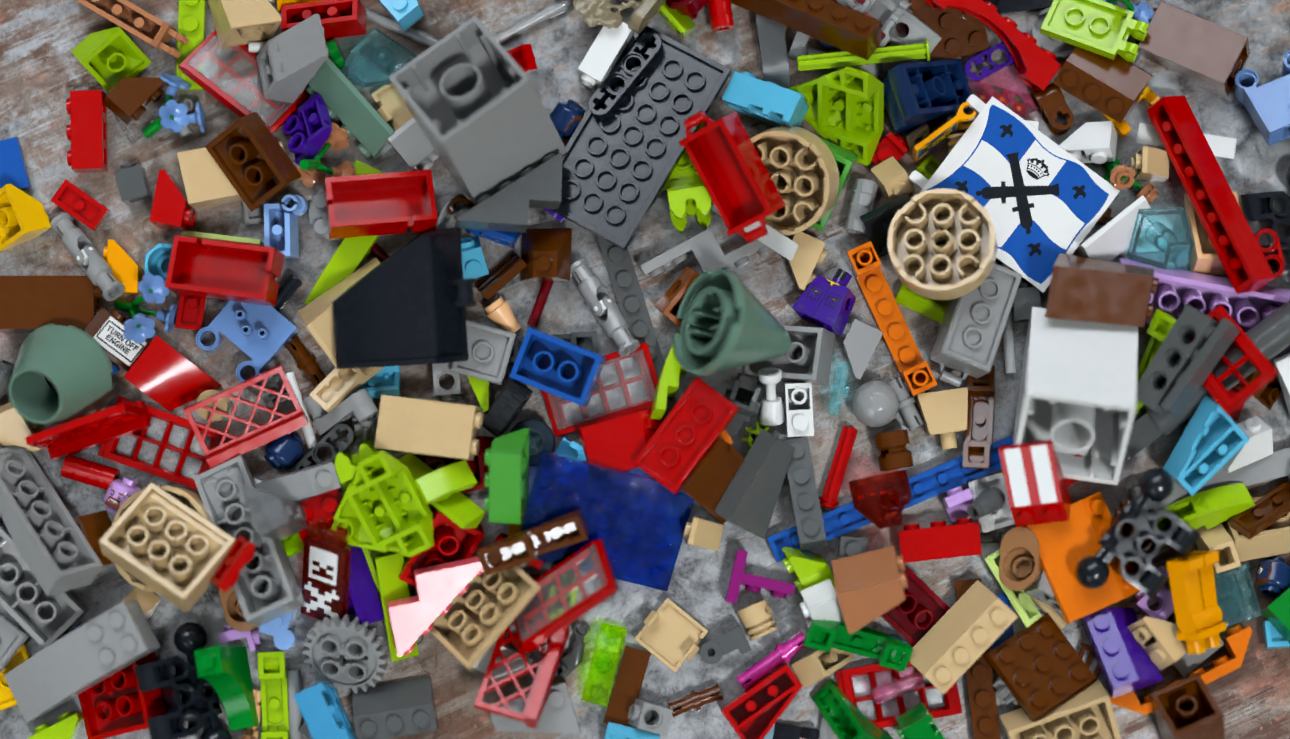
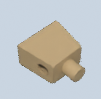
[915,387,968,450]

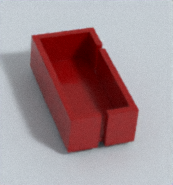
[324,170,438,239]
[165,235,285,306]

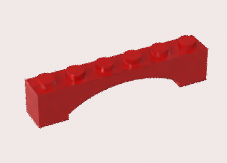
[923,0,1062,91]

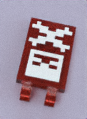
[300,519,351,621]

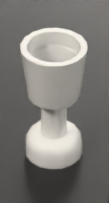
[758,367,786,426]

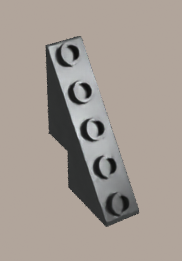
[454,153,563,233]

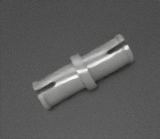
[887,377,925,431]

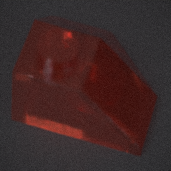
[849,470,912,529]

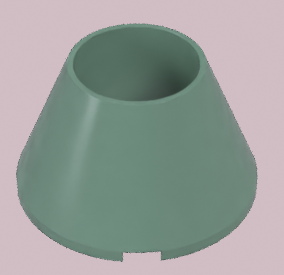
[9,323,114,424]

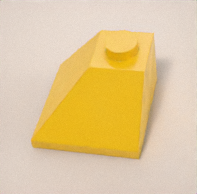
[0,184,51,252]

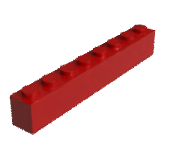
[1147,96,1275,294]

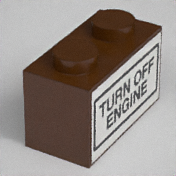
[83,307,150,368]

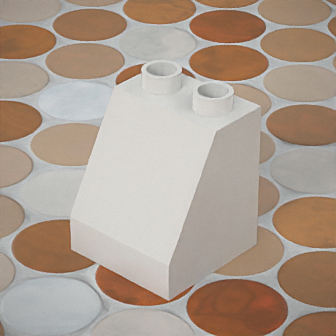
[1013,307,1138,485]

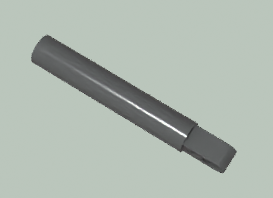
[1123,300,1290,463]

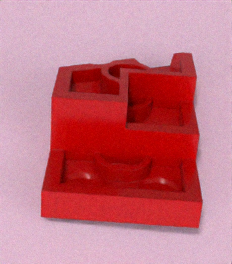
[124,336,222,411]

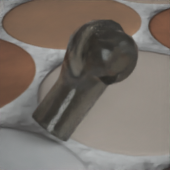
[979,530,1007,548]

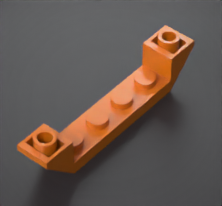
[847,241,938,396]
[1108,624,1252,715]

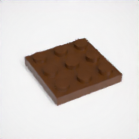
[904,0,990,63]
[985,613,1096,722]

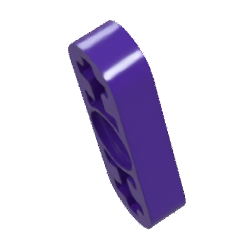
[964,32,1024,83]

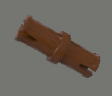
[284,336,327,388]
[668,683,723,718]

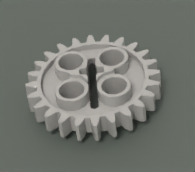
[302,614,389,694]

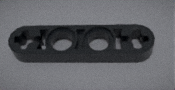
[588,32,663,119]

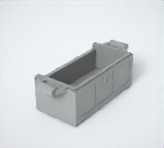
[930,260,1022,387]

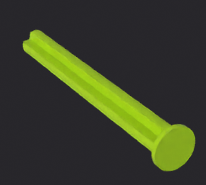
[797,40,930,71]

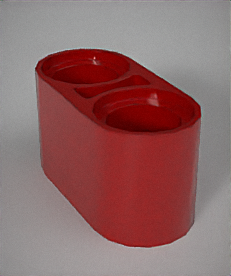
[1254,229,1285,278]

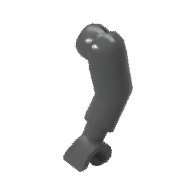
[555,621,590,678]

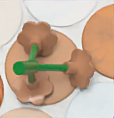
[296,122,356,188]

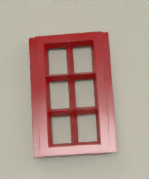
[1190,305,1279,414]

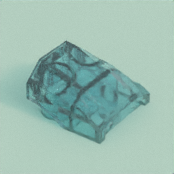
[1214,563,1263,627]

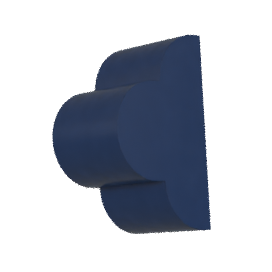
[880,59,973,134]

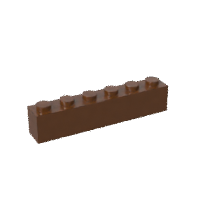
[731,0,881,60]

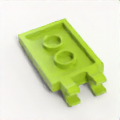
[1040,0,1149,63]

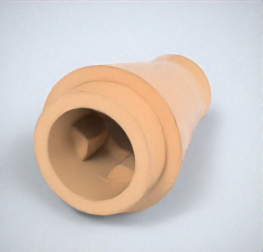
[484,296,521,333]

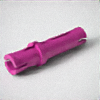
[736,631,806,691]

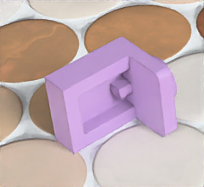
[941,486,973,522]
[218,625,262,652]

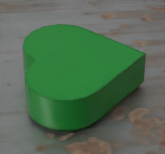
[326,38,348,70]

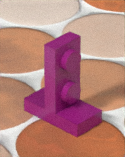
[725,549,795,604]

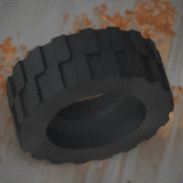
[482,379,533,437]

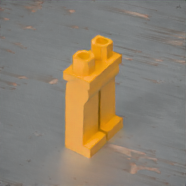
[1166,550,1227,654]

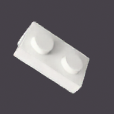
[968,472,1015,533]

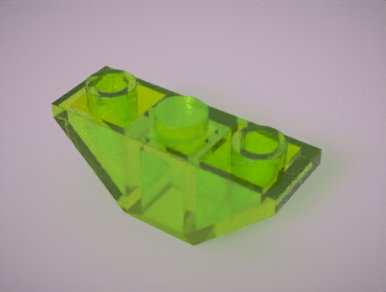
[581,623,627,707]

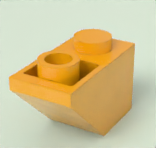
[103,239,143,295]

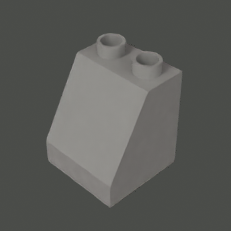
[388,15,567,205]

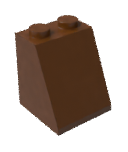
[1150,673,1224,739]

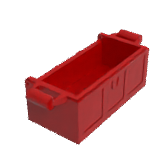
[679,111,786,243]

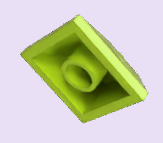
[71,26,152,92]

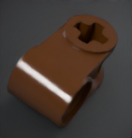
[1031,83,1074,135]

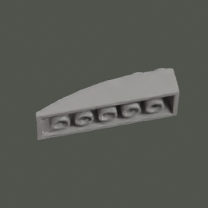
[0,445,103,596]
[193,455,305,626]
[0,523,88,648]
[4,600,160,723]

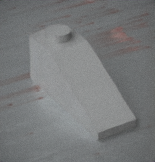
[256,460,341,501]

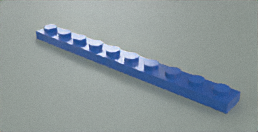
[767,436,1013,562]

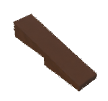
[477,508,589,576]

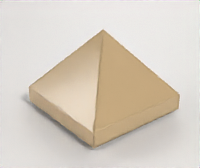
[906,123,930,157]

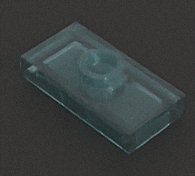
[827,362,850,417]

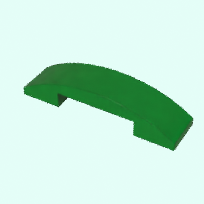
[803,620,913,672]

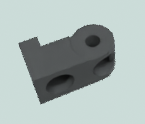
[700,626,752,664]

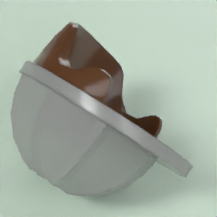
[435,193,476,235]

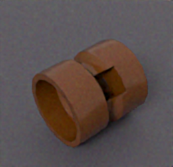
[874,429,914,472]

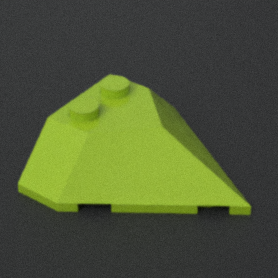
[787,67,884,166]
[324,450,434,557]

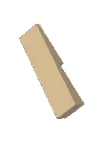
[309,367,384,413]

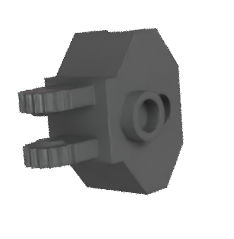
[724,373,763,437]

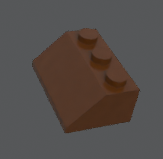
[1053,47,1153,124]
[205,111,302,212]

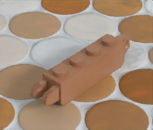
[75,0,189,59]

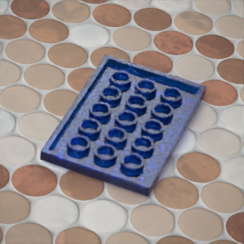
[519,451,694,591]

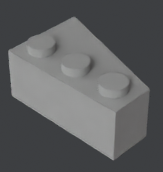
[490,682,581,734]

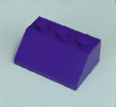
[304,546,385,625]
[1083,607,1163,698]

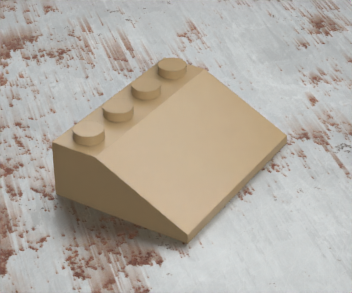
[99,482,236,613]
[430,565,541,670]
[999,680,1121,739]

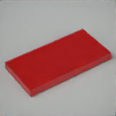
[633,376,740,495]

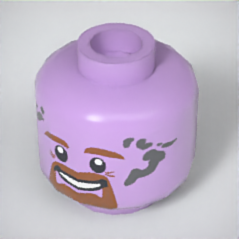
[103,476,141,515]

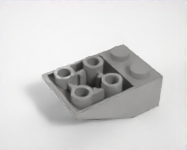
[257,14,329,103]

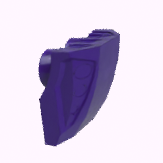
[283,93,332,165]

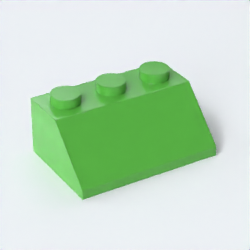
[484,428,530,525]

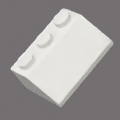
[1077,195,1158,262]

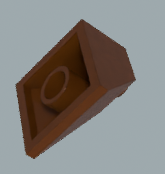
[520,228,572,282]

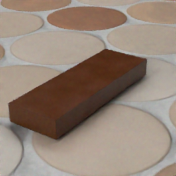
[1230,480,1290,540]
[603,646,651,727]

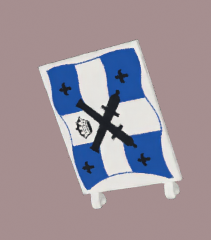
[909,94,1120,293]

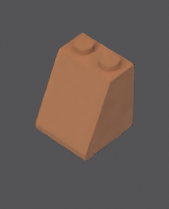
[832,546,908,634]

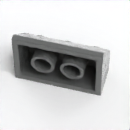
[352,676,439,739]

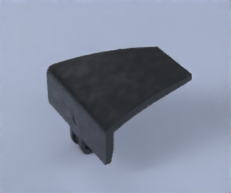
[332,227,477,369]

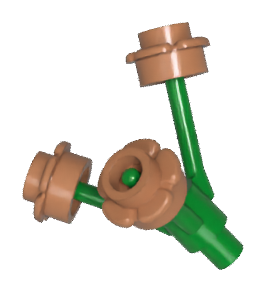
[1096,158,1159,225]

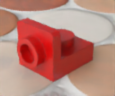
[871,132,908,166]

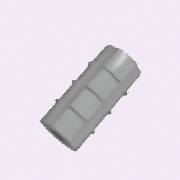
[844,178,878,236]

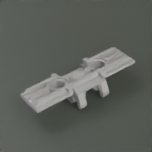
[836,0,942,63]

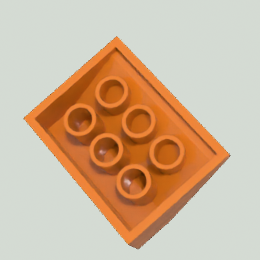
[1024,491,1140,623]

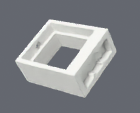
[578,22,633,91]

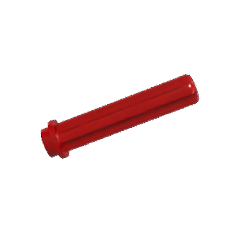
[819,426,858,509]

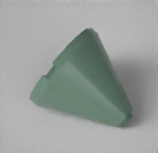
[673,268,791,375]

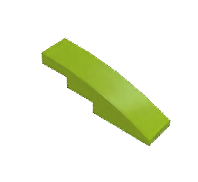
[304,235,380,305]
[650,332,687,420]

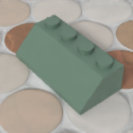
[305,58,395,161]

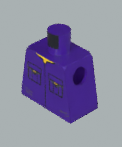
[792,269,856,336]

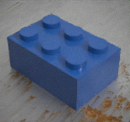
[509,327,607,406]

